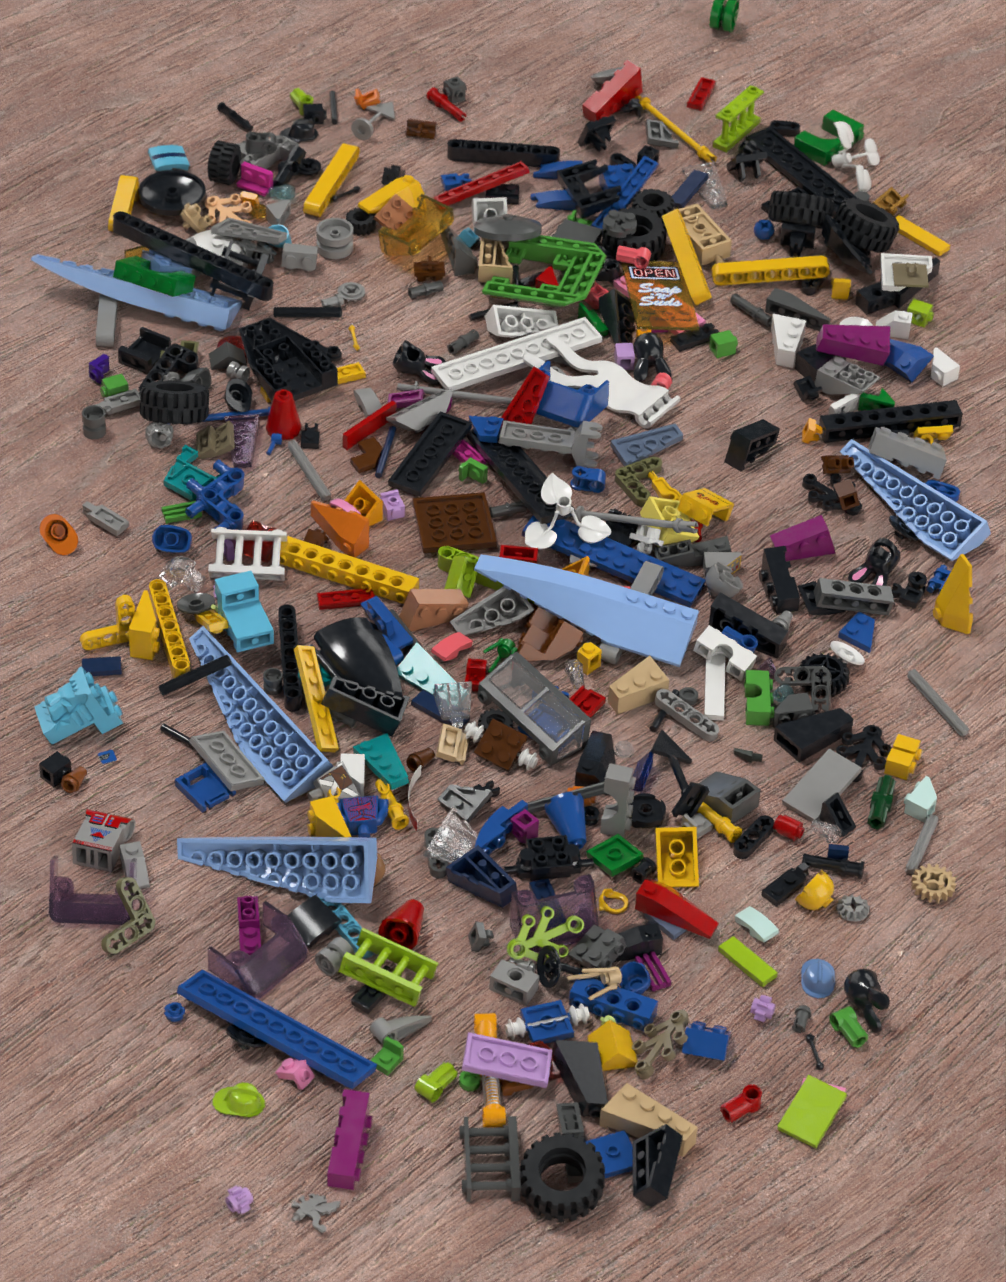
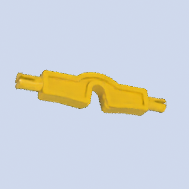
[648,471,692,521]

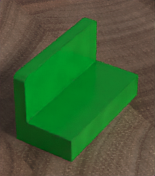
[578,303,609,337]

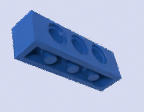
[569,978,658,1031]

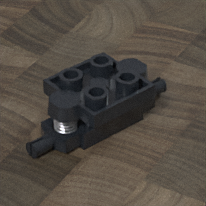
[504,835,594,881]

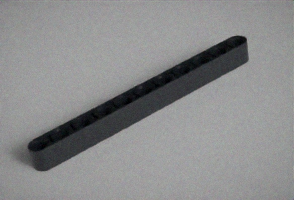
[113,211,274,301]

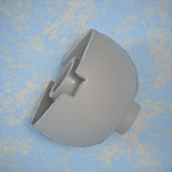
[705,562,743,598]

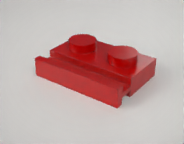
[569,685,606,718]

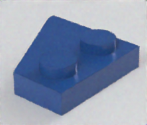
[469,416,503,443]
[838,611,875,653]

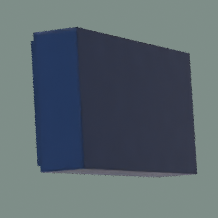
[82,656,122,676]

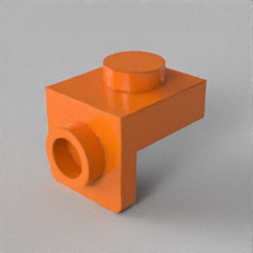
[354,88,380,110]

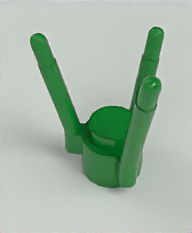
[483,638,518,673]

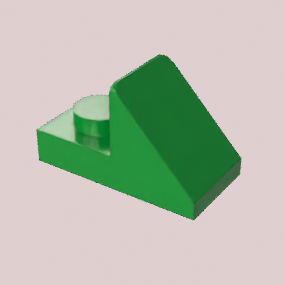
[858,388,895,411]

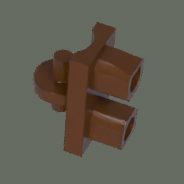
[406,118,437,139]
[414,256,445,282]
[821,455,855,474]

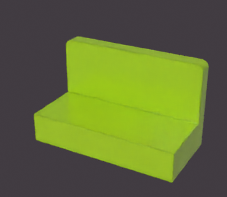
[444,556,478,598]

